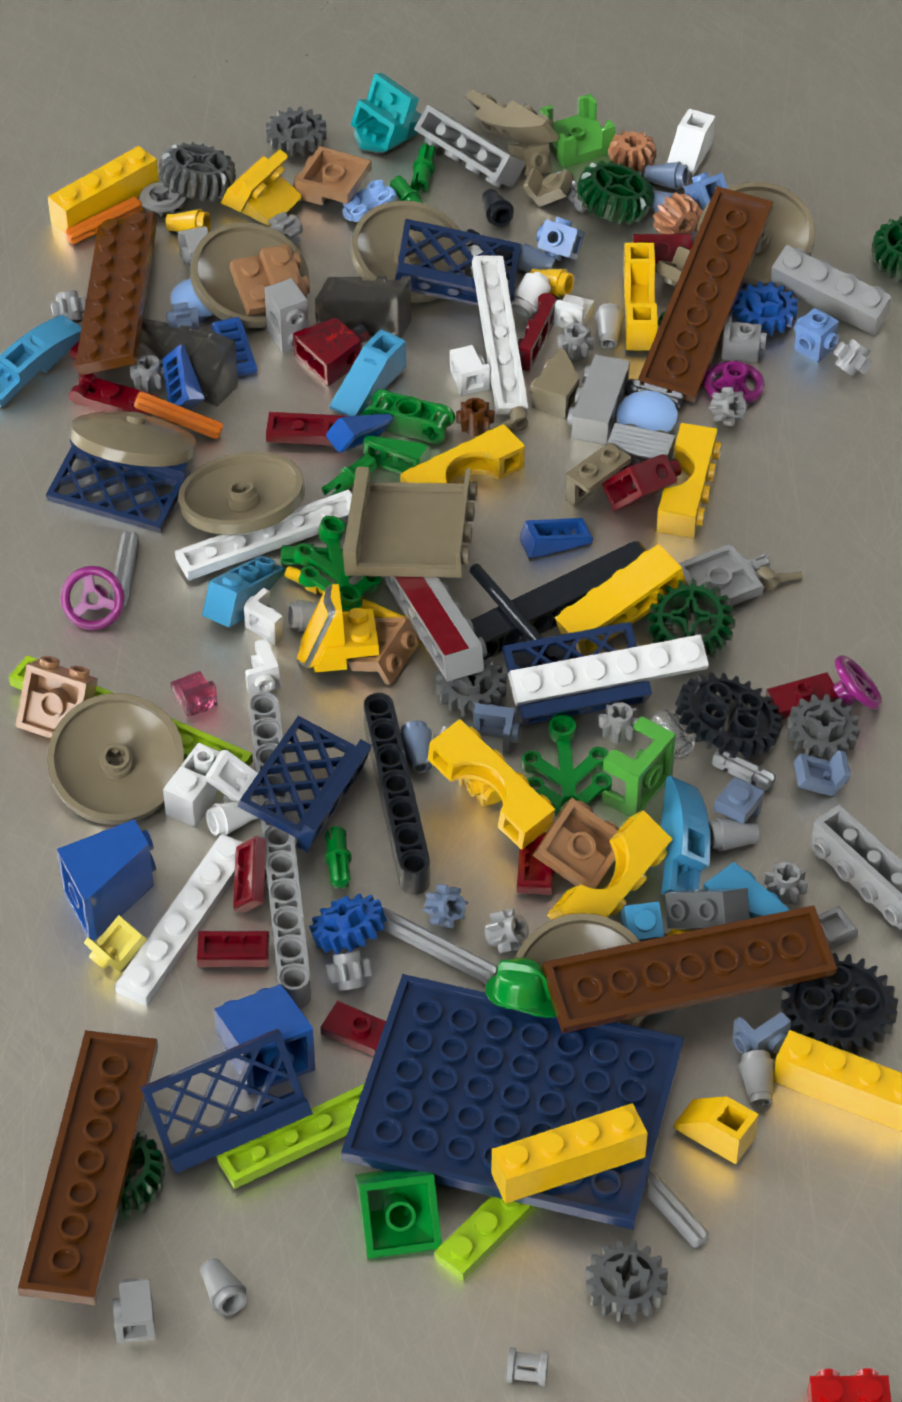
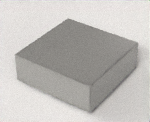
[818,906,858,950]

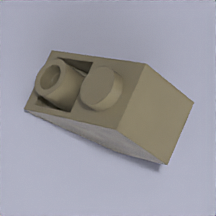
[530,348,579,419]

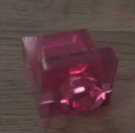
[170,671,218,717]

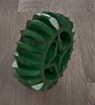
[576,160,655,225]
[871,216,902,282]
[647,578,736,659]
[118,1130,166,1219]

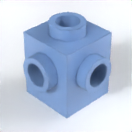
[684,172,728,210]
[536,217,585,262]
[794,308,839,363]

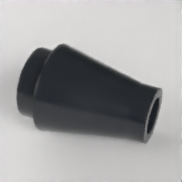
[482,189,514,227]

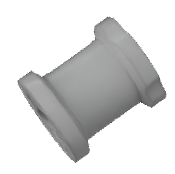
[506,1347,549,1387]

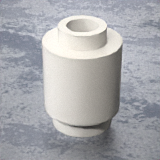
[511,272,551,318]

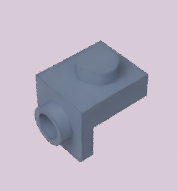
[473,703,521,754]
[793,750,851,796]
[714,777,765,824]
[732,1012,791,1054]

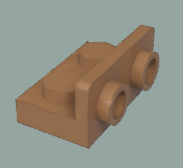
[347,617,420,685]

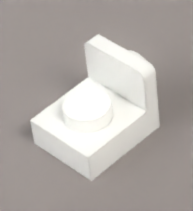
[554,294,594,327]
[244,588,284,645]
[245,638,281,696]
[204,750,258,802]

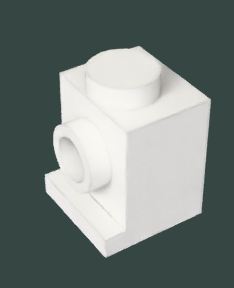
[450,345,490,396]

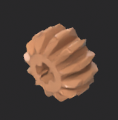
[608,130,657,174]
[653,192,703,234]

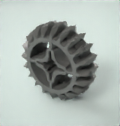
[159,142,236,202]

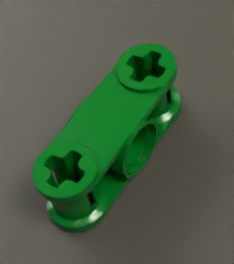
[362,389,456,444]

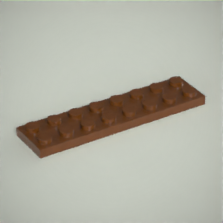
[638,186,773,403]
[75,211,157,376]
[541,905,837,1033]
[18,1030,158,1305]

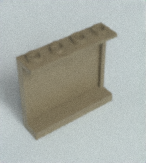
[343,467,477,578]

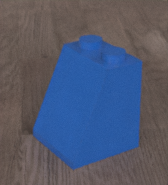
[57,819,156,940]
[214,984,316,1095]

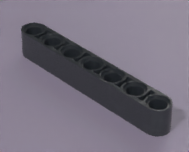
[471,541,647,660]
[364,693,430,895]

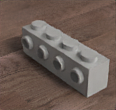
[414,104,526,188]
[771,244,892,336]
[810,804,902,931]

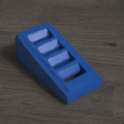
[211,317,257,379]
[162,345,205,410]
[326,414,394,453]
[520,518,593,558]

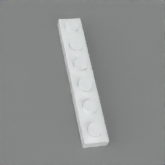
[472,256,528,415]
[175,489,352,581]
[508,634,709,706]
[115,834,243,1006]

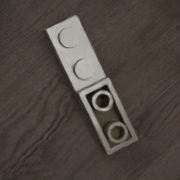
[465,89,559,144]

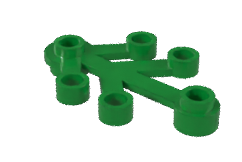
[294,516,381,611]
[521,715,612,817]

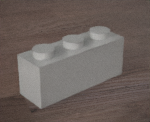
[567,354,630,445]

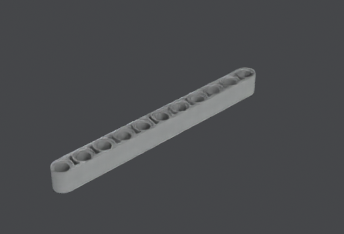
[249,692,311,1009]

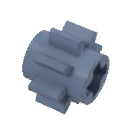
[166,302,200,340]
[422,884,468,928]

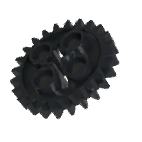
[675,672,783,759]
[780,953,898,1057]

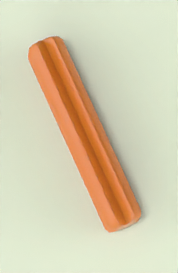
[65,197,143,245]
[134,391,223,440]

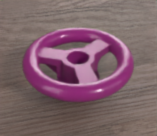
[704,361,765,404]
[60,566,125,631]
[833,655,882,710]

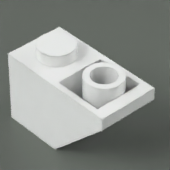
[667,109,715,176]
[163,743,220,827]

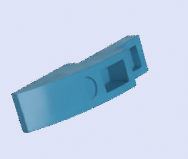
[0,315,82,408]
[661,775,710,895]

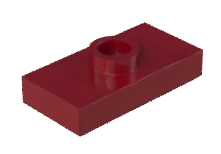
[633,234,692,264]
[766,672,839,719]
[517,832,553,895]
[233,836,267,914]
[197,931,270,967]
[320,1001,386,1057]

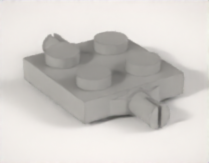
[678,544,770,614]

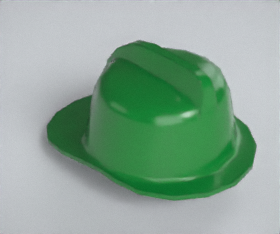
[485,958,557,1018]

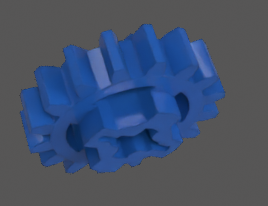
[733,281,798,336]
[309,894,387,954]

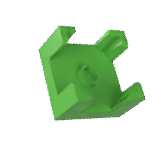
[540,94,616,168]
[601,716,676,817]

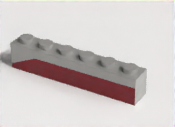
[381,576,487,682]

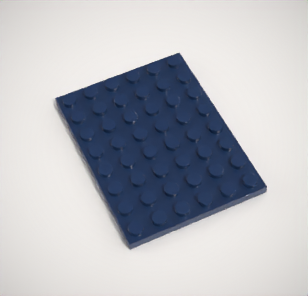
[341,974,684,1230]

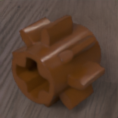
[456,398,495,436]

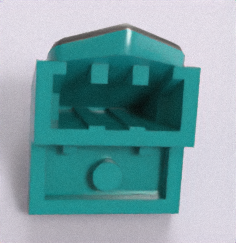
[350,73,422,154]

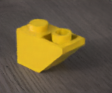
[673,1096,759,1164]

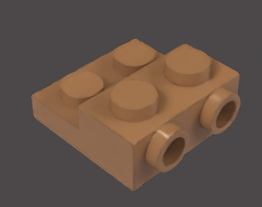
[293,146,372,205]
[229,244,310,316]
[15,656,98,739]
[533,798,619,889]

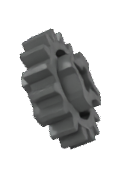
[266,107,327,157]
[435,657,507,716]
[786,694,861,759]
[585,1240,668,1322]

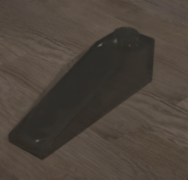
[140,319,238,407]

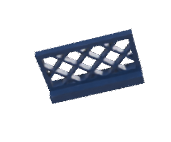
[393,219,521,306]
[46,439,191,533]
[502,622,652,727]
[237,716,372,853]
[140,1029,313,1173]

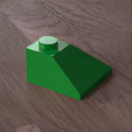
[355,1171,442,1259]

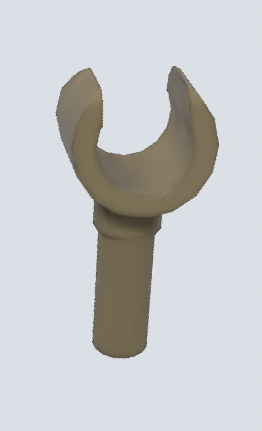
[490,406,528,431]
[758,566,803,591]

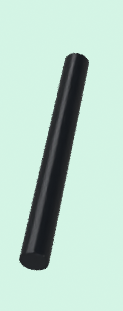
[469,563,549,652]

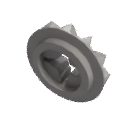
[140,181,186,217]

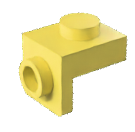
[84,915,148,972]

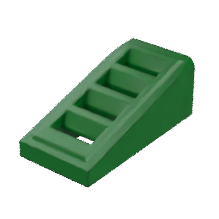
[364,435,430,474]

